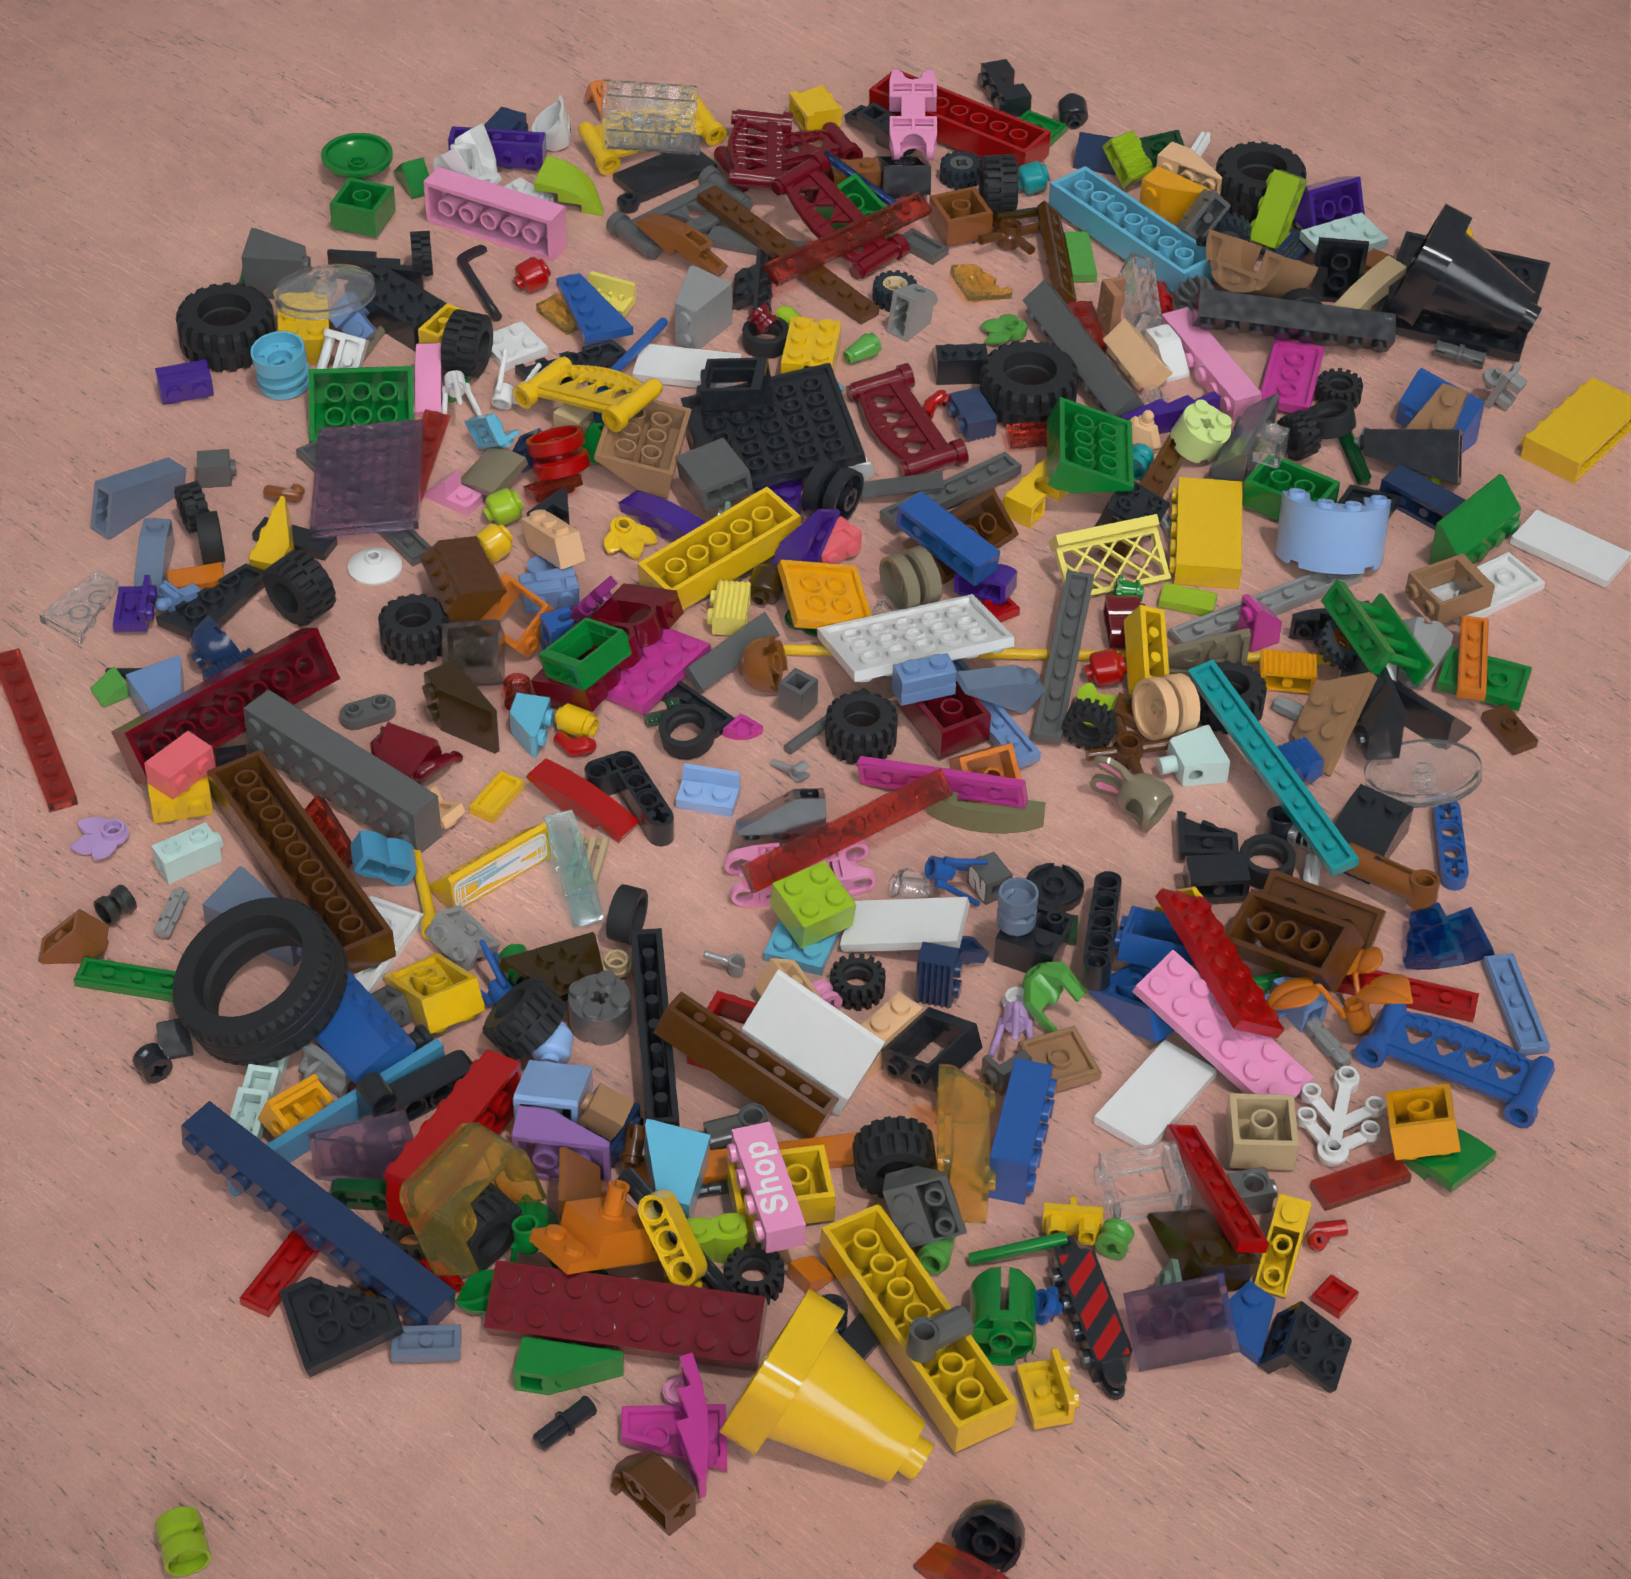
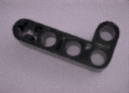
[584,751,674,847]
[356,1050,473,1135]

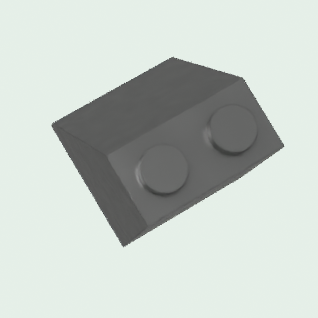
[241,228,313,300]

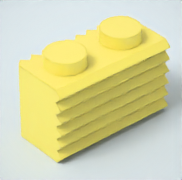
[707,579,751,636]

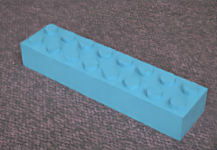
[1049,166,1215,293]

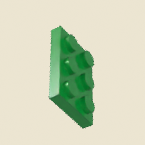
[1436,646,1532,711]

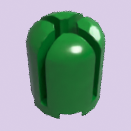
[969,1266,1037,1366]

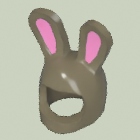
[1090,756,1174,833]

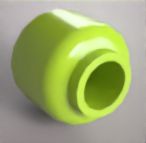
[483,487,524,526]

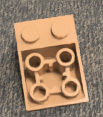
[1156,142,1222,195]

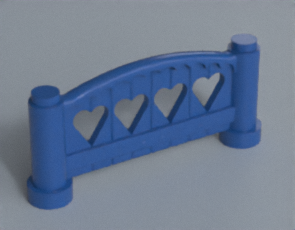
[1354,1004,1555,1128]

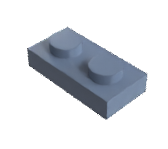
[391,1324,462,1363]

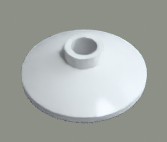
[347,547,402,586]

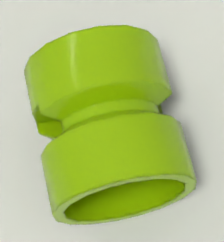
[154,1506,211,1577]

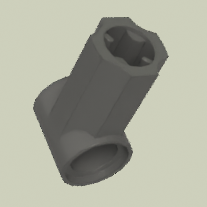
[703,1103,768,1150]
[906,1305,975,1363]

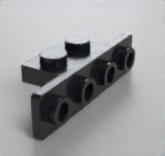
[733,249,775,313]

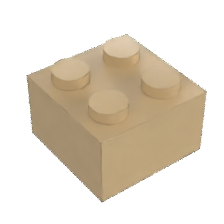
[1225,1093,1299,1170]

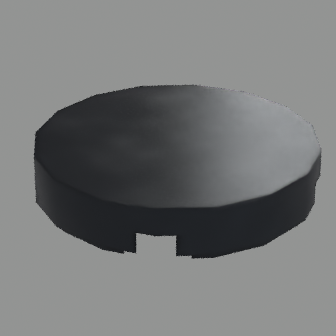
[1026,863,1084,912]

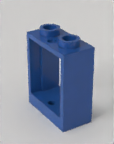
[1114,906,1194,968]

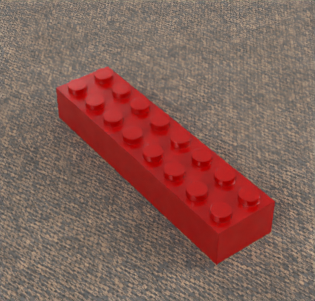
[869,71,1051,168]

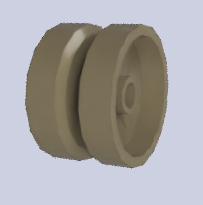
[879,545,942,611]

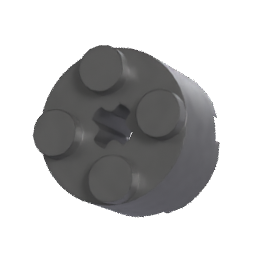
[568,970,632,1046]

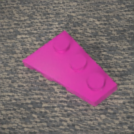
[622,1404,727,1472]

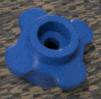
[1036,1286,1063,1325]

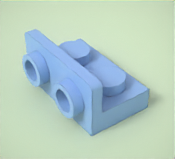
[675,763,740,817]

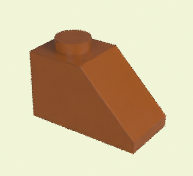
[38,909,109,964]

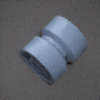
[996,877,1039,936]

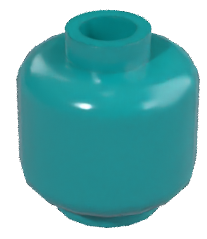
[1018,161,1050,195]

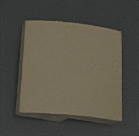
[461,447,528,496]

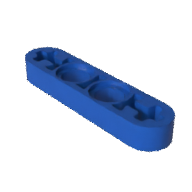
[1432,798,1469,891]

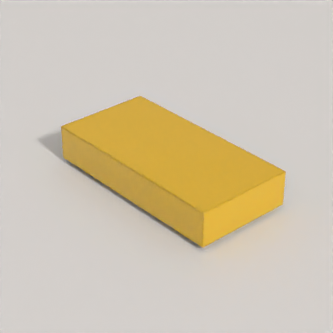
[468,770,525,824]

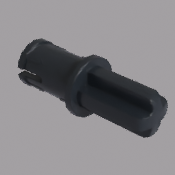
[532,1395,597,1451]

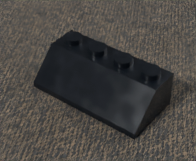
[1340,656,1406,761]

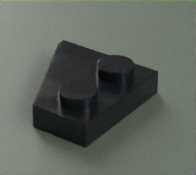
[1176,811,1239,860]

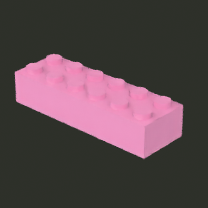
[424,167,567,262]

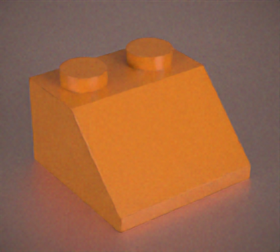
[948,743,1022,806]

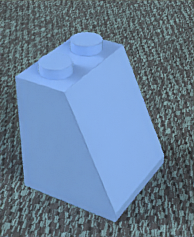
[513,1060,593,1127]

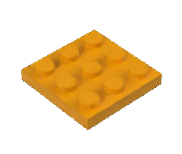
[777,560,872,629]

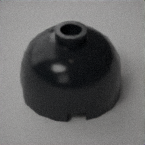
[952,1499,1025,1573]

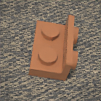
[1095,276,1126,335]

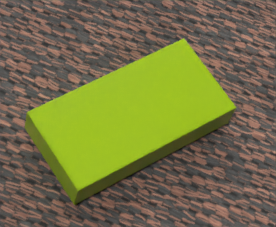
[1158,582,1218,616]

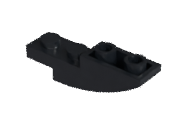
[844,103,916,156]

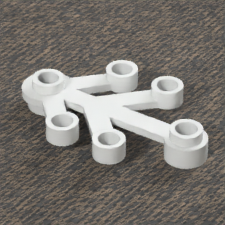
[1296,1066,1385,1168]

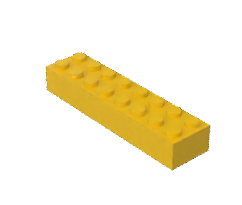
[819,1204,1018,1453]

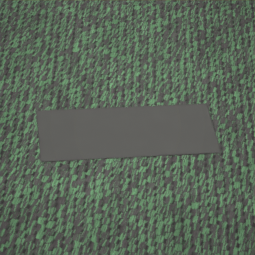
[861,471,944,499]

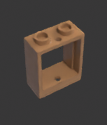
[1405,553,1495,624]

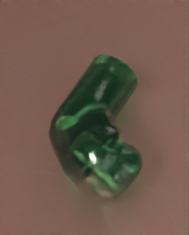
[644,697,681,728]

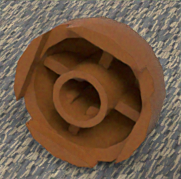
[738,635,788,692]

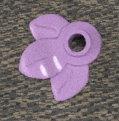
[70,817,129,860]

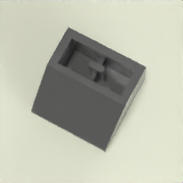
[882,1166,967,1248]

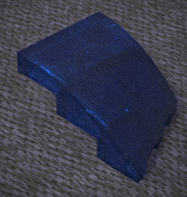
[1403,902,1495,970]

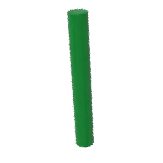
[968,1231,1068,1266]

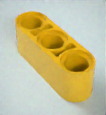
[638,1189,707,1286]

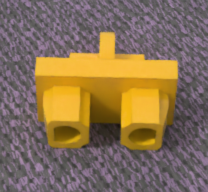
[1041,1195,1104,1245]

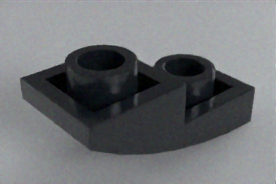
[1289,608,1332,641]

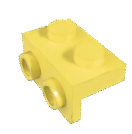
[588,271,636,318]

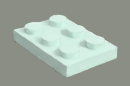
[1299,213,1389,253]

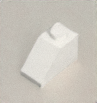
[1145,324,1190,383]

